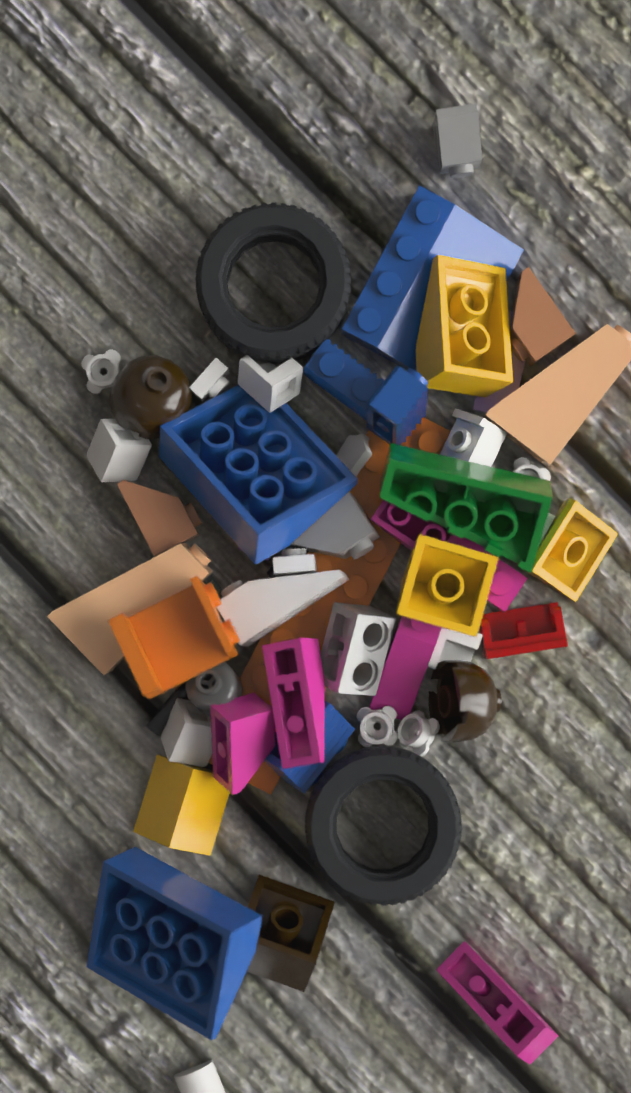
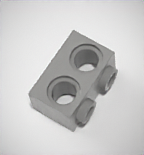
[321,602,396,696]

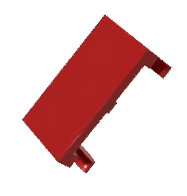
[479,602,568,659]

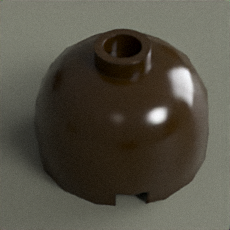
[109,355,192,439]
[428,660,502,742]

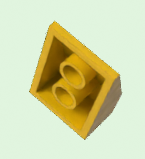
[416,255,513,398]

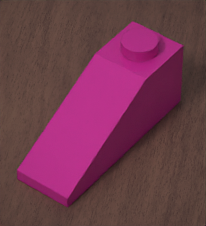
[369,616,441,720]
[262,638,325,769]
[436,941,559,1065]

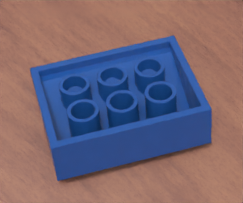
[341,185,524,371]
[159,385,358,565]
[86,847,262,1040]

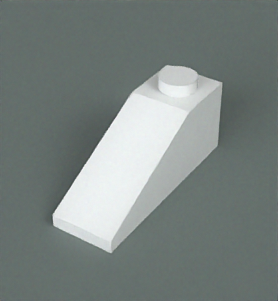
[217,570,349,647]

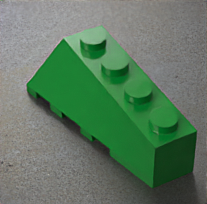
[380,443,553,573]

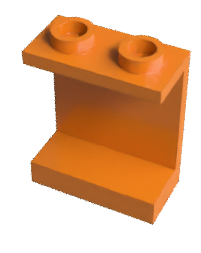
[108,575,240,699]

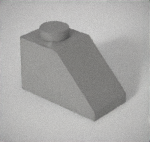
[432,103,482,178]
[289,492,380,559]

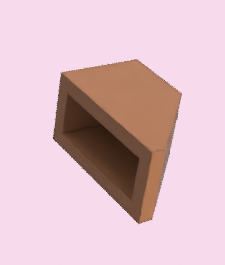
[509,267,576,366]
[117,480,202,557]

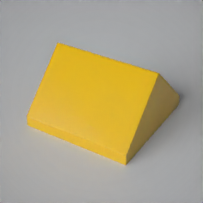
[522,498,618,602]
[396,534,499,637]
[133,754,230,856]

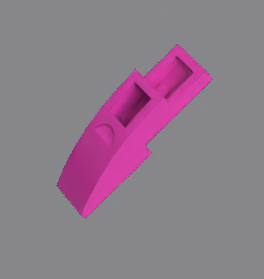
[370,500,528,613]

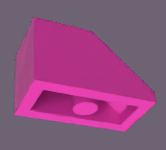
[210,693,276,795]

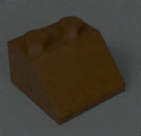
[247,874,335,992]

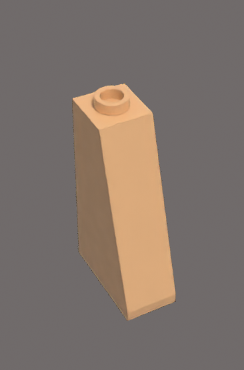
[483,324,631,467]
[47,542,214,675]

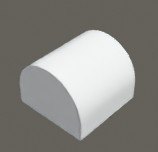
[174,1060,225,1093]

